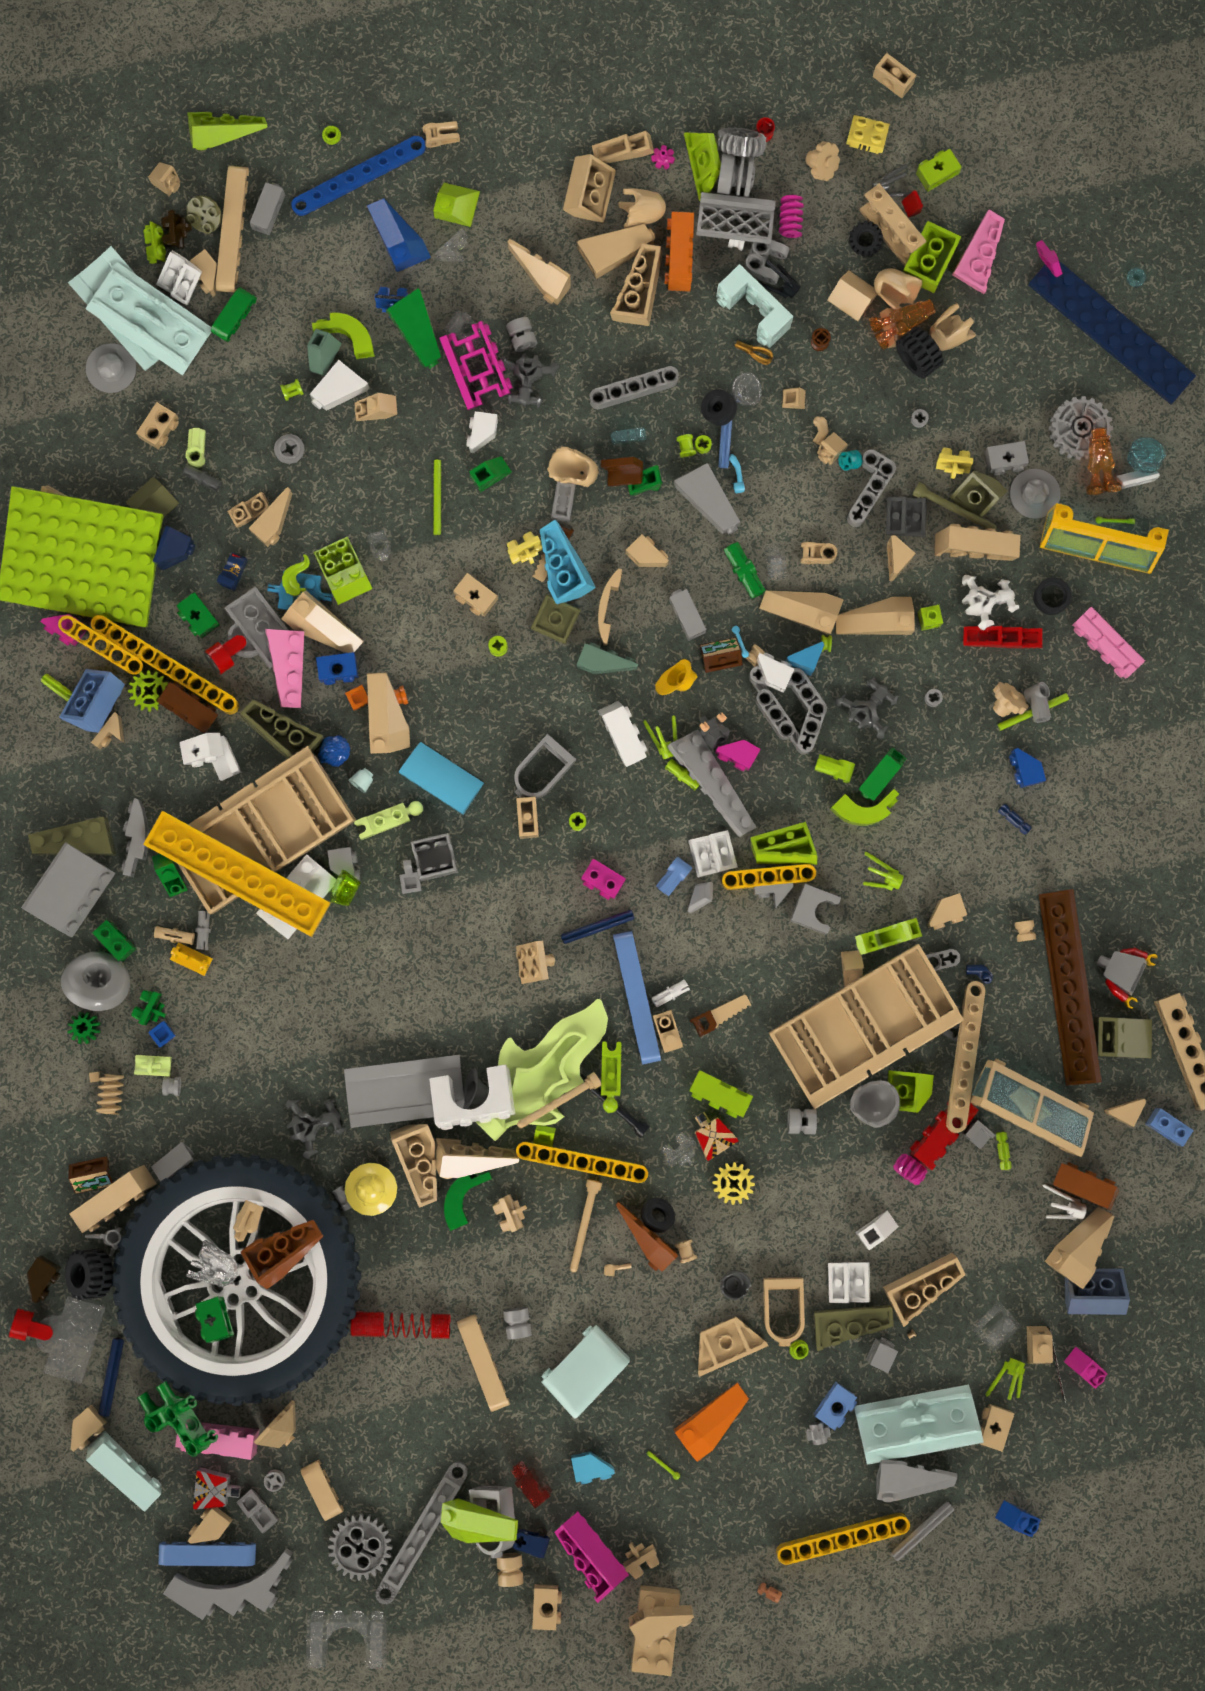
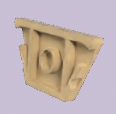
[698,1316,768,1377]

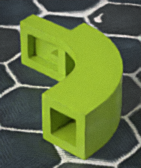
[312,313,375,359]
[830,789,899,826]
[855,918,922,955]

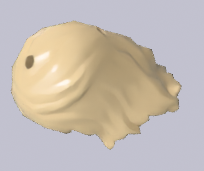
[547,447,599,487]

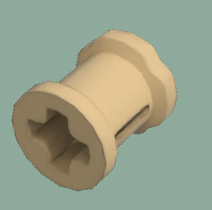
[675,1239,697,1263]

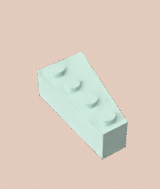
[86,1430,162,1512]

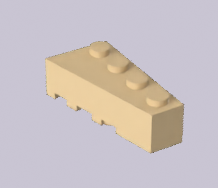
[610,244,663,326]

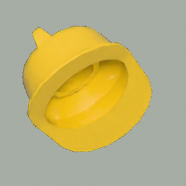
[655,659,698,695]

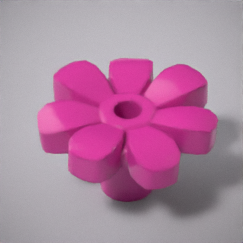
[651,145,675,169]

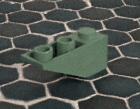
[577,643,638,674]

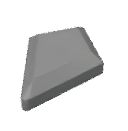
[687,882,713,913]

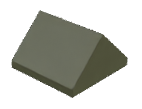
[126,477,179,518]

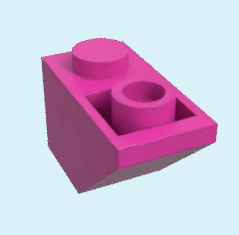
[40,614,87,646]
[715,740,760,772]
[1064,1347,1107,1389]

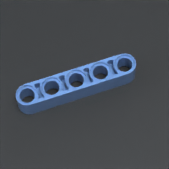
[158,1542,256,1566]

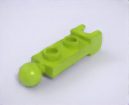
[601,1041,621,1113]

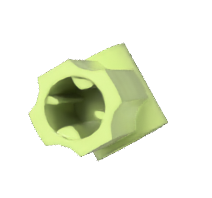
[186,428,206,469]

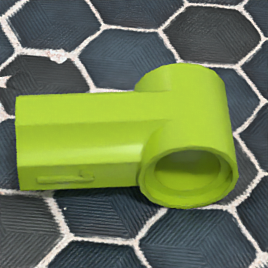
[814,754,855,783]

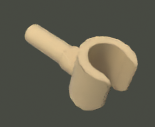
[604,1263,631,1276]

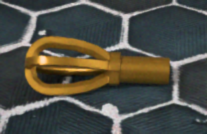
[735,340,773,365]

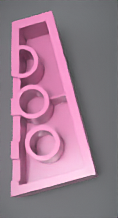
[175,1422,259,1460]

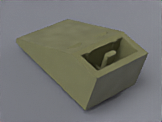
[1094,1017,1152,1058]

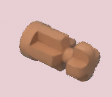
[757,1582,782,1603]

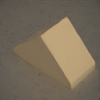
[1104,1098,1146,1127]

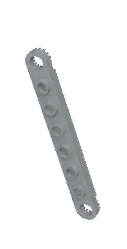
[376,1462,468,1604]

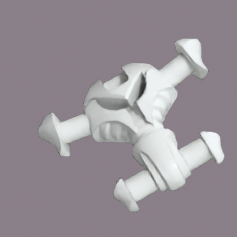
[962,575,1019,631]

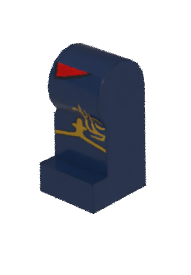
[217,552,247,591]

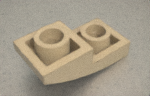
[227,492,270,528]

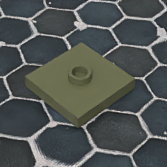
[531,594,581,645]

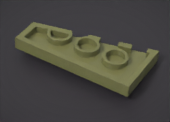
[814,1305,894,1351]

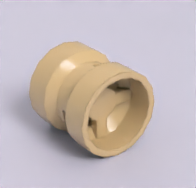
[1015,920,1036,942]

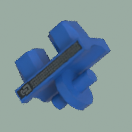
[375,287,408,318]

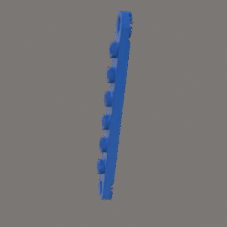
[291,136,426,216]

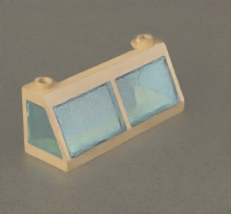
[970,1059,1094,1157]

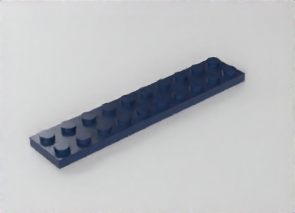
[1028,260,1196,405]

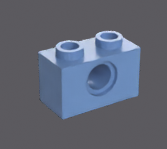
[1145,1108,1194,1147]
[814,1382,857,1430]

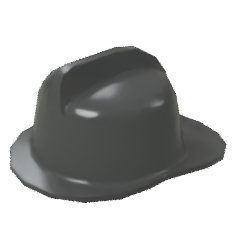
[463,1068,489,1110]

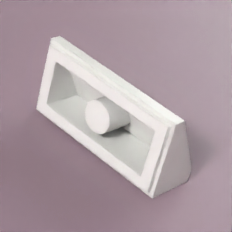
[1116,467,1160,489]

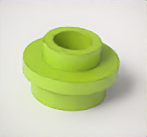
[322,126,341,145]
[789,1340,809,1360]

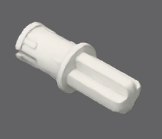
[652,979,690,1007]

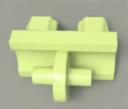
[134,1055,172,1076]

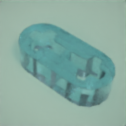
[610,428,647,445]

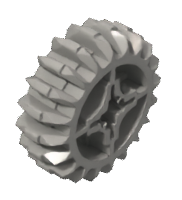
[716,127,766,157]

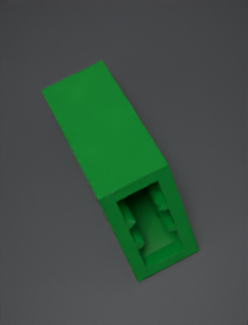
[859,747,907,801]

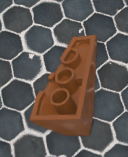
[616,1201,678,1272]
[240,1220,323,1289]

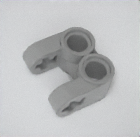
[745,240,790,285]

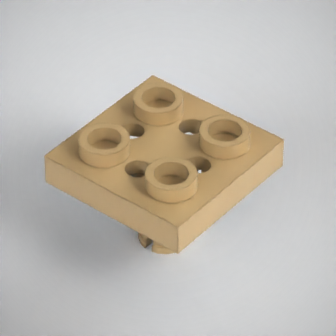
[516,941,555,984]

